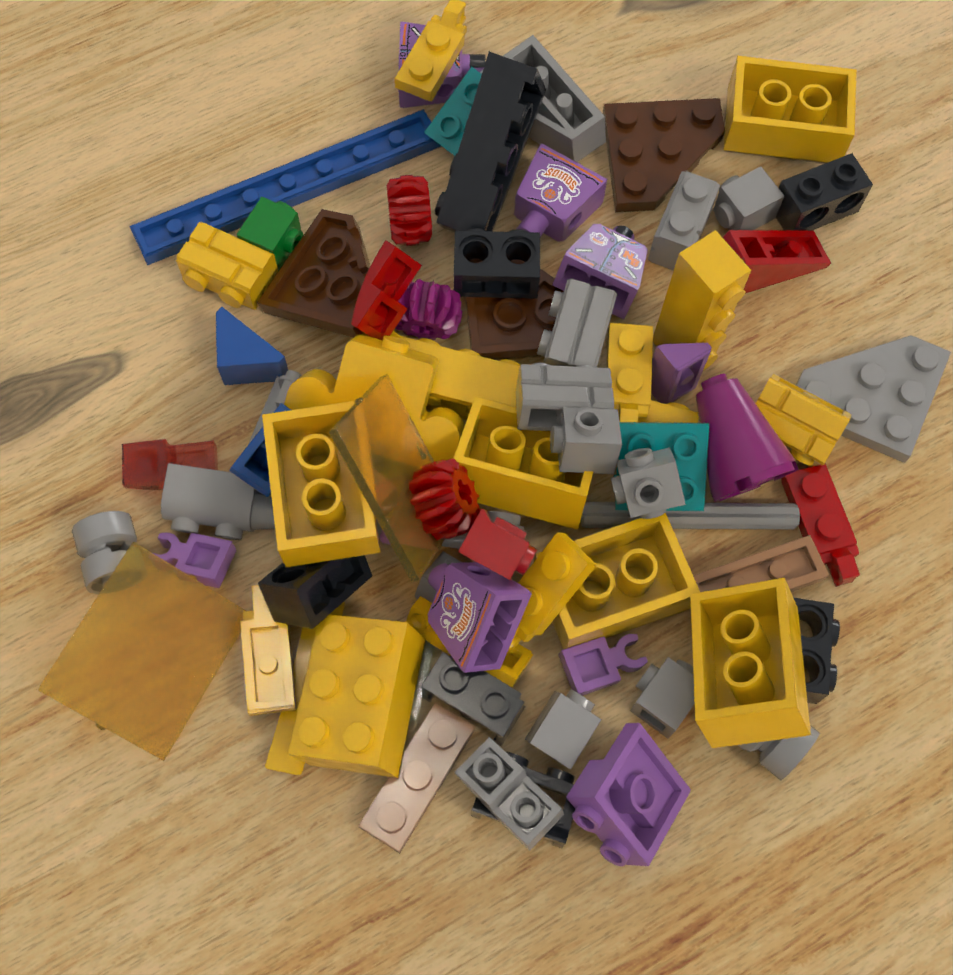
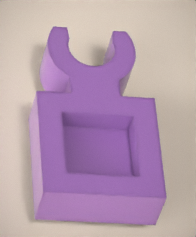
[148,532,237,588]
[559,634,648,695]

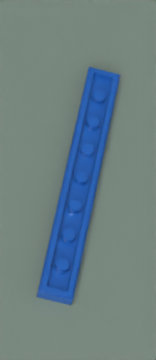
[130,109,441,266]

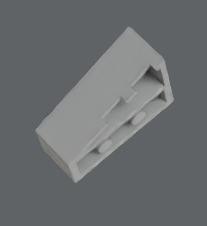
[480,35,606,162]

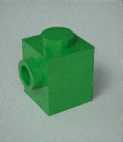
[236,197,303,272]

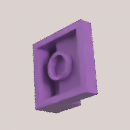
[566,723,691,866]

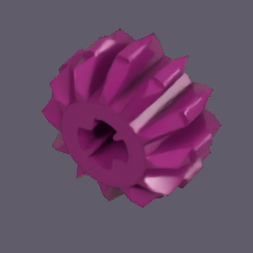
[396,279,462,341]

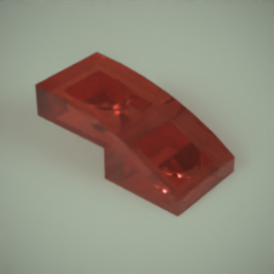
[122,439,218,490]

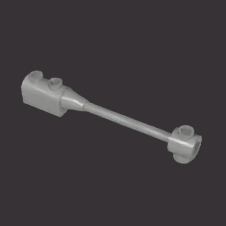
[161,463,524,562]

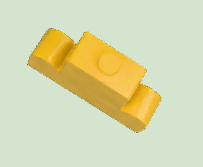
[284,334,464,470]

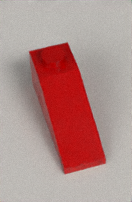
[722,230,831,294]

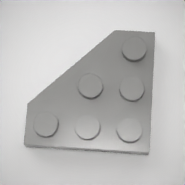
[796,335,951,463]

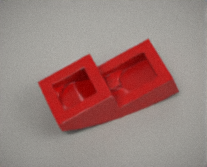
[351,240,422,340]

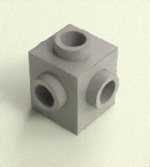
[611,447,686,519]

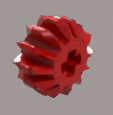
[386,175,432,246]
[409,458,481,540]

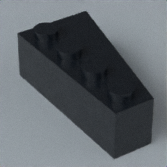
[435,51,546,232]

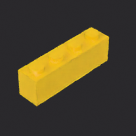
[653,230,751,371]

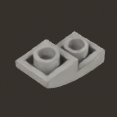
[455,737,564,851]

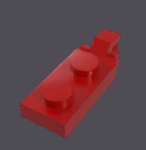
[781,463,860,587]

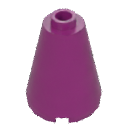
[696,373,799,502]

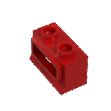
[458,509,537,580]

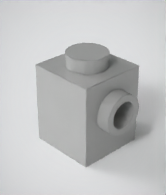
[713,166,784,230]
[550,407,622,474]
[630,657,695,739]
[525,689,602,769]

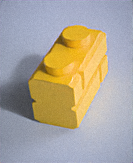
[176,222,278,310]
[755,373,852,466]

